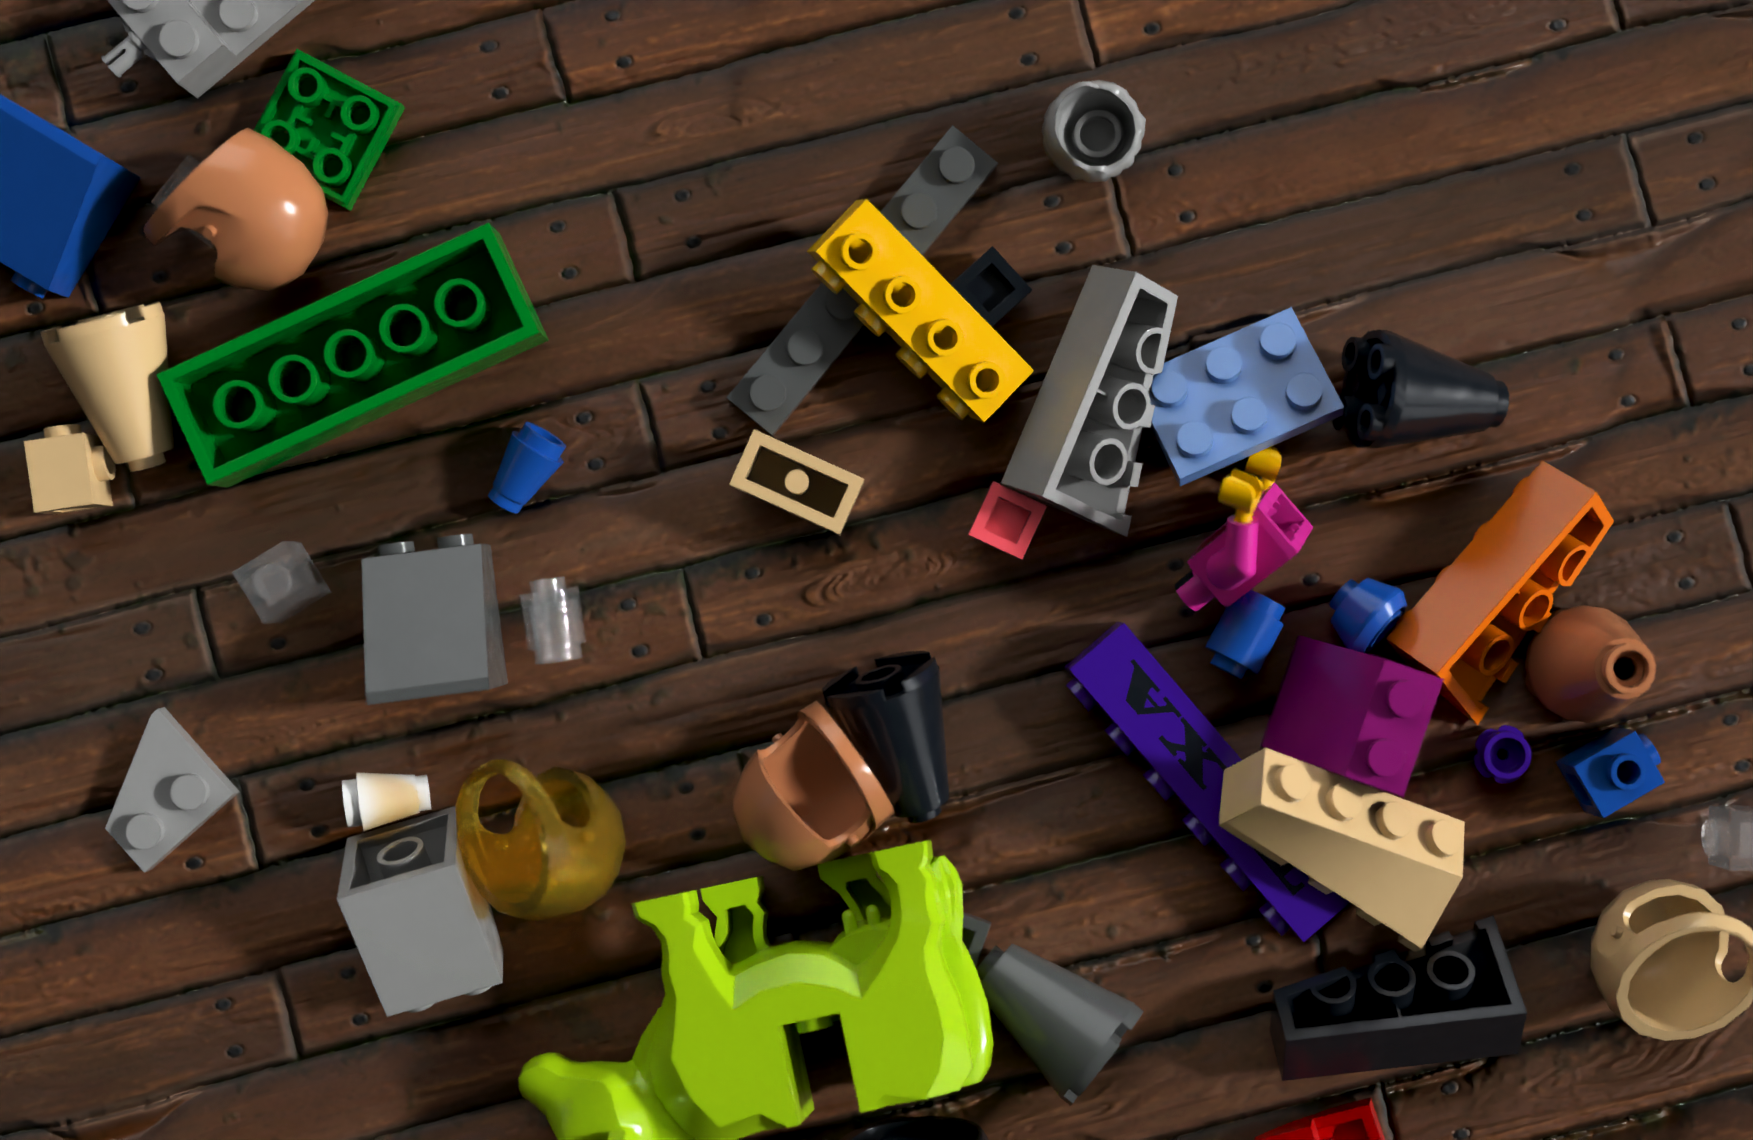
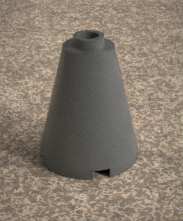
[976,943,1144,1106]

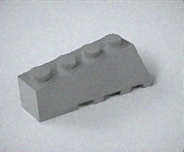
[1001,265,1178,537]

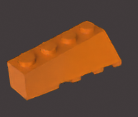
[1386,460,1614,725]

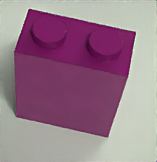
[1260,635,1444,797]

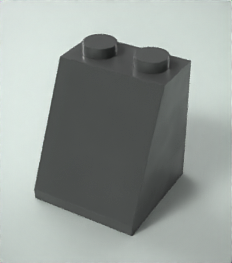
[361,534,508,705]

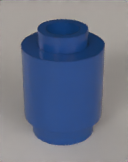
[1205,590,1285,680]

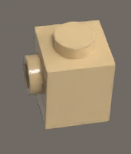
[24,424,116,515]

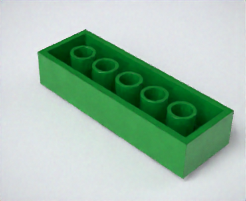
[156,222,549,488]

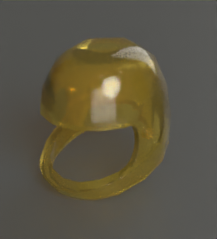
[456,759,626,921]

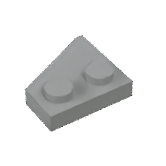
[105,707,240,873]

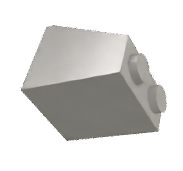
[337,805,504,1017]

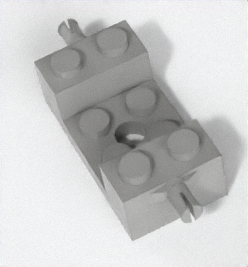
[101,0,315,99]

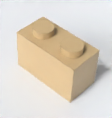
[729,429,864,536]

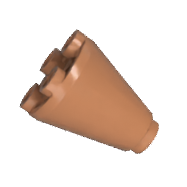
[1525,605,1656,723]

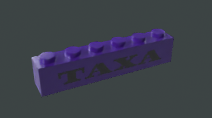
[1064,622,1350,942]

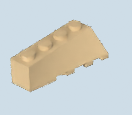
[1219,748,1465,952]

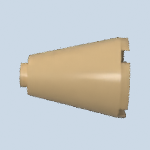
[40,301,174,472]

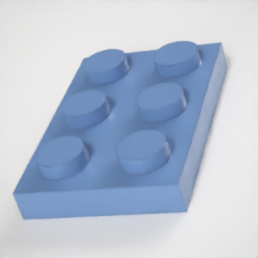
[1149,307,1344,486]

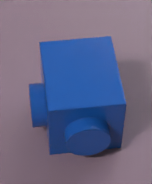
[1556,727,1665,818]

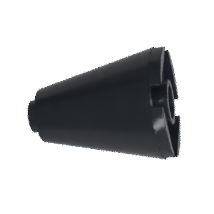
[822,651,949,823]

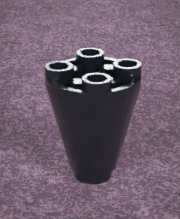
[1332,329,1509,449]

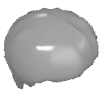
[1042,80,1146,183]

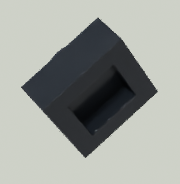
[950,246,1032,327]

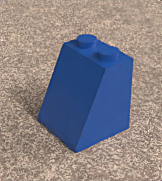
[0,94,141,299]

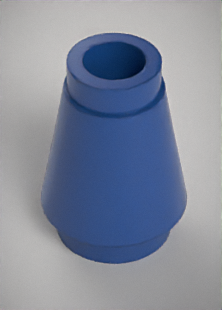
[488,422,566,514]

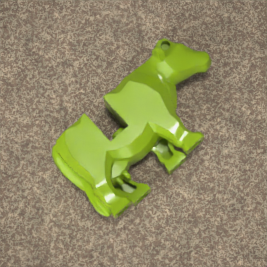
[519,840,994,1140]

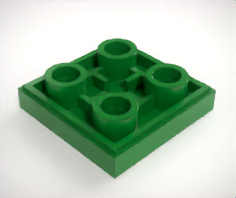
[254,49,405,211]

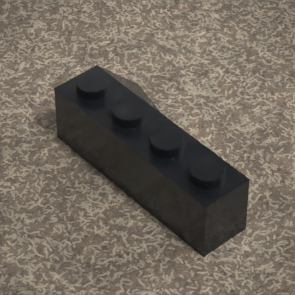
[1270,915,1527,1081]

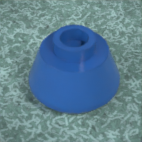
[1329,578,1407,654]

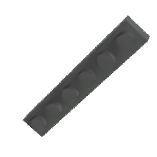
[726,125,998,437]

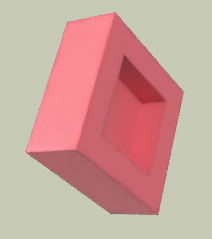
[968,481,1047,560]

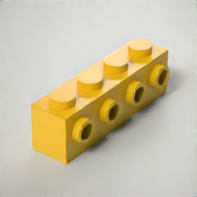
[807,199,1034,422]

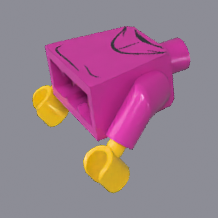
[1175,446,1313,611]

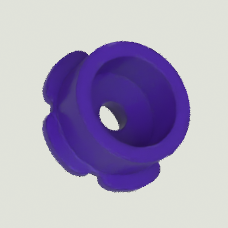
[1474,725,1532,783]

